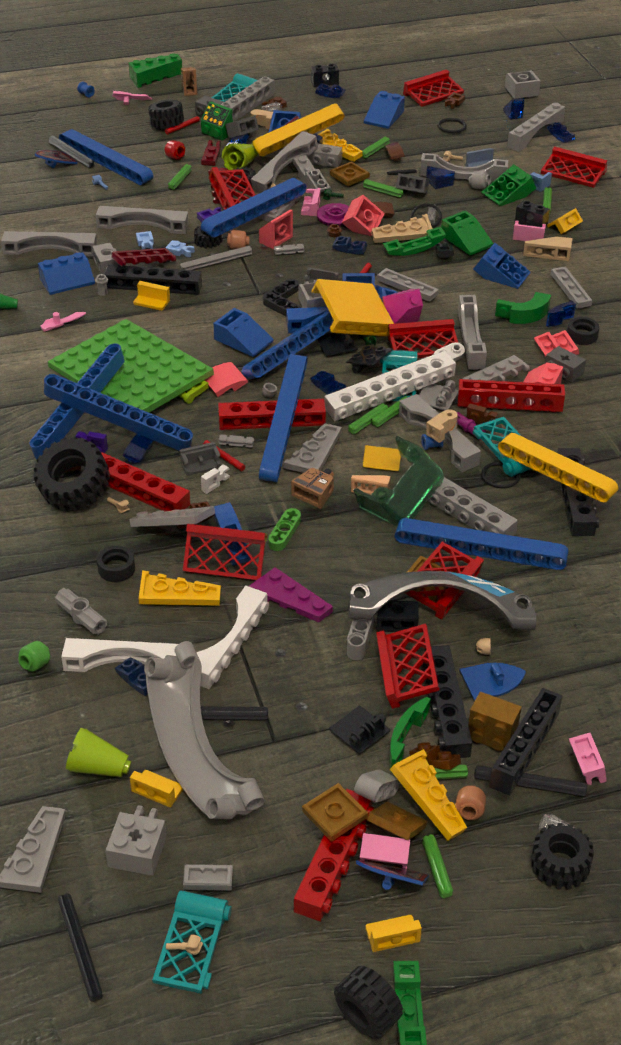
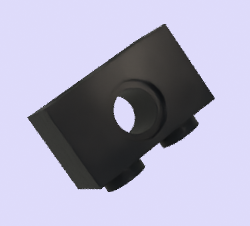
[311,64,339,87]
[515,200,550,227]
[377,600,419,632]

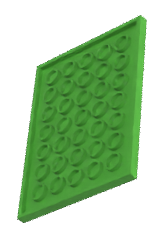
[48,319,214,413]

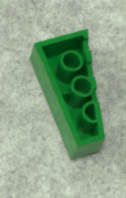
[128,53,182,88]

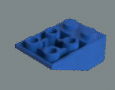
[473,243,531,289]
[213,308,274,357]

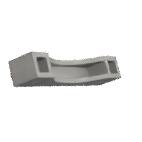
[507,103,565,152]
[251,131,318,193]
[420,153,509,181]
[96,206,189,234]
[1,231,97,256]
[458,295,487,370]
[399,394,481,472]

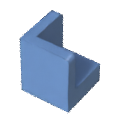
[530,172,552,192]

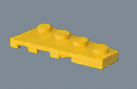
[318,129,363,162]
[139,570,221,606]
[390,749,467,841]

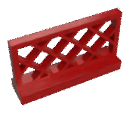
[403,69,464,107]
[541,146,608,188]
[209,167,256,210]
[387,319,458,359]
[183,524,268,580]
[405,542,484,620]
[376,624,440,709]

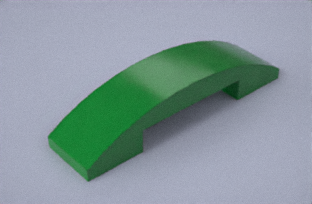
[383,226,446,256]
[389,697,431,773]
[393,961,427,1045]

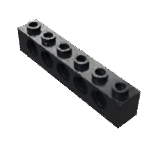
[104,264,202,295]
[557,448,599,536]
[421,645,472,758]
[489,688,563,796]

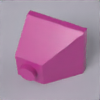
[382,289,423,324]

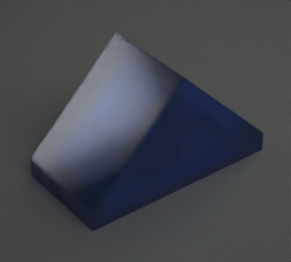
[503,98,525,120]
[426,166,455,190]

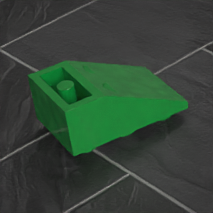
[482,164,536,206]
[441,211,494,255]

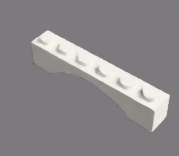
[196,586,269,689]
[61,638,178,672]

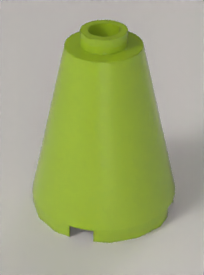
[222,143,258,170]
[66,728,131,777]

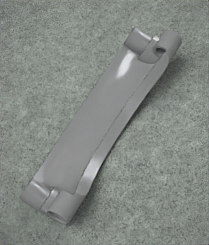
[144,641,265,819]

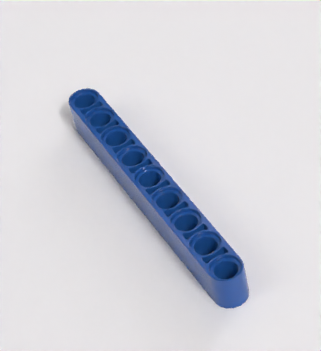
[59,129,154,185]
[201,178,307,237]
[242,310,334,380]
[30,343,125,459]
[259,354,308,482]
[44,374,193,451]
[395,518,569,570]

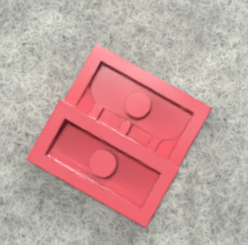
[534,330,579,357]
[204,362,248,397]

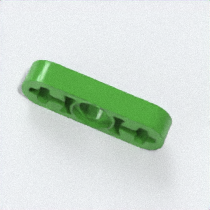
[268,508,301,551]

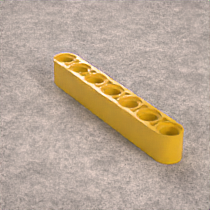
[252,104,345,156]
[498,433,618,503]

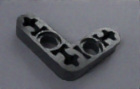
[263,279,301,316]

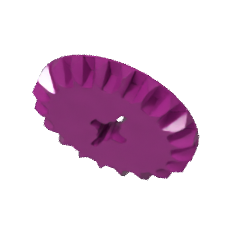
[317,203,349,227]

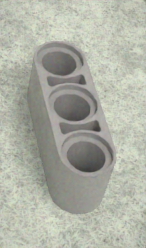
[347,616,374,660]
[354,769,400,803]

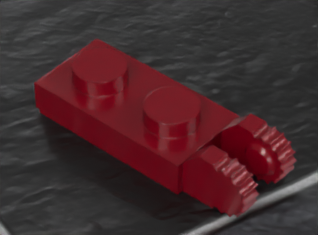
[201,140,221,166]

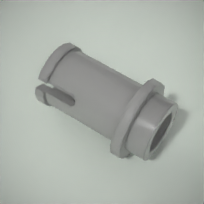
[95,274,108,296]

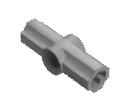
[55,588,107,635]

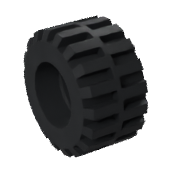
[148,99,184,128]
[531,823,594,890]
[334,965,403,1039]

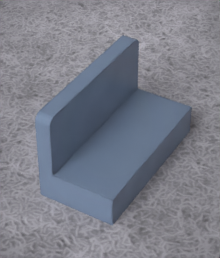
[465,148,494,167]

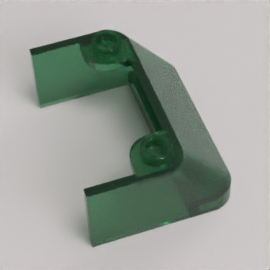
[353,436,444,526]

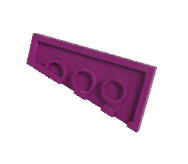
[248,567,333,622]

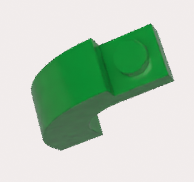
[495,292,551,324]

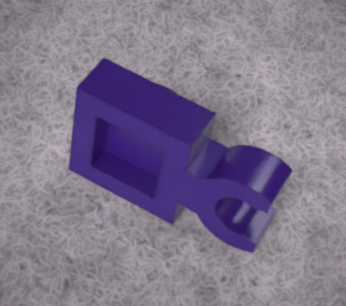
[197,207,221,222]
[75,431,108,453]

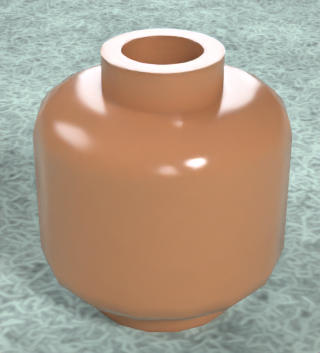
[227,230,249,250]
[455,786,486,820]

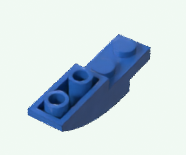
[214,502,251,566]

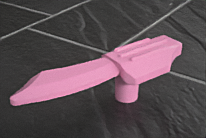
[112,91,152,105]
[40,312,86,332]

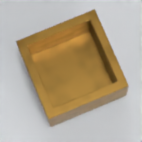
[468,692,522,751]

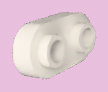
[434,342,465,361]

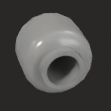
[469,170,491,190]

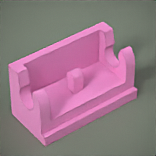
[301,188,320,216]
[513,221,546,241]
[569,733,607,785]
[360,833,410,869]

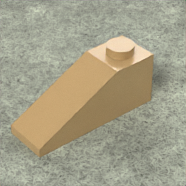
[523,237,572,261]

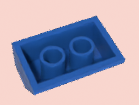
[38,252,95,295]

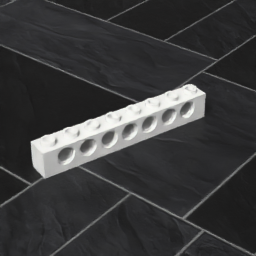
[325,351,456,422]

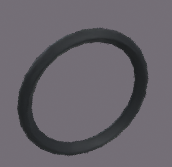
[438,118,467,133]
[387,169,417,175]
[411,203,442,228]
[481,461,520,488]

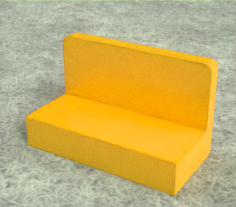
[547,208,583,234]
[133,281,170,311]
[363,445,402,471]
[130,770,183,808]
[365,915,422,952]

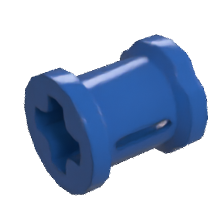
[77,81,95,98]
[421,434,443,450]

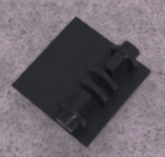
[317,333,358,356]
[346,345,393,373]
[329,705,391,755]

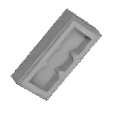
[183,865,233,890]

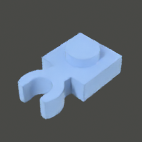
[136,231,154,249]
[166,240,195,257]

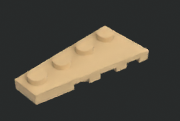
[371,214,433,243]

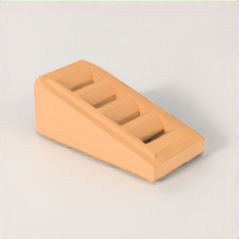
[351,475,391,498]

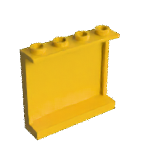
[311,279,394,336]

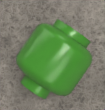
[18,641,50,672]

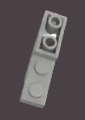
[292,155,331,192]

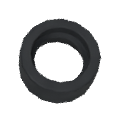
[567,317,600,345]
[97,546,135,582]

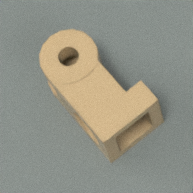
[251,109,273,129]
[426,409,458,443]

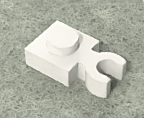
[201,465,230,494]

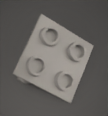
[419,380,458,411]

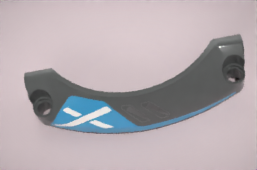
[348,571,536,630]

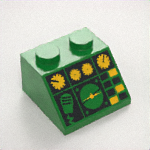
[201,101,233,141]

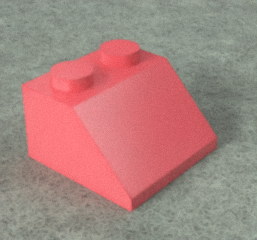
[342,195,385,236]
[259,209,293,249]
[523,363,563,384]

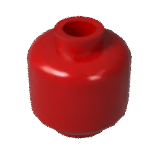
[165,140,185,160]

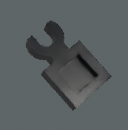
[436,241,454,258]

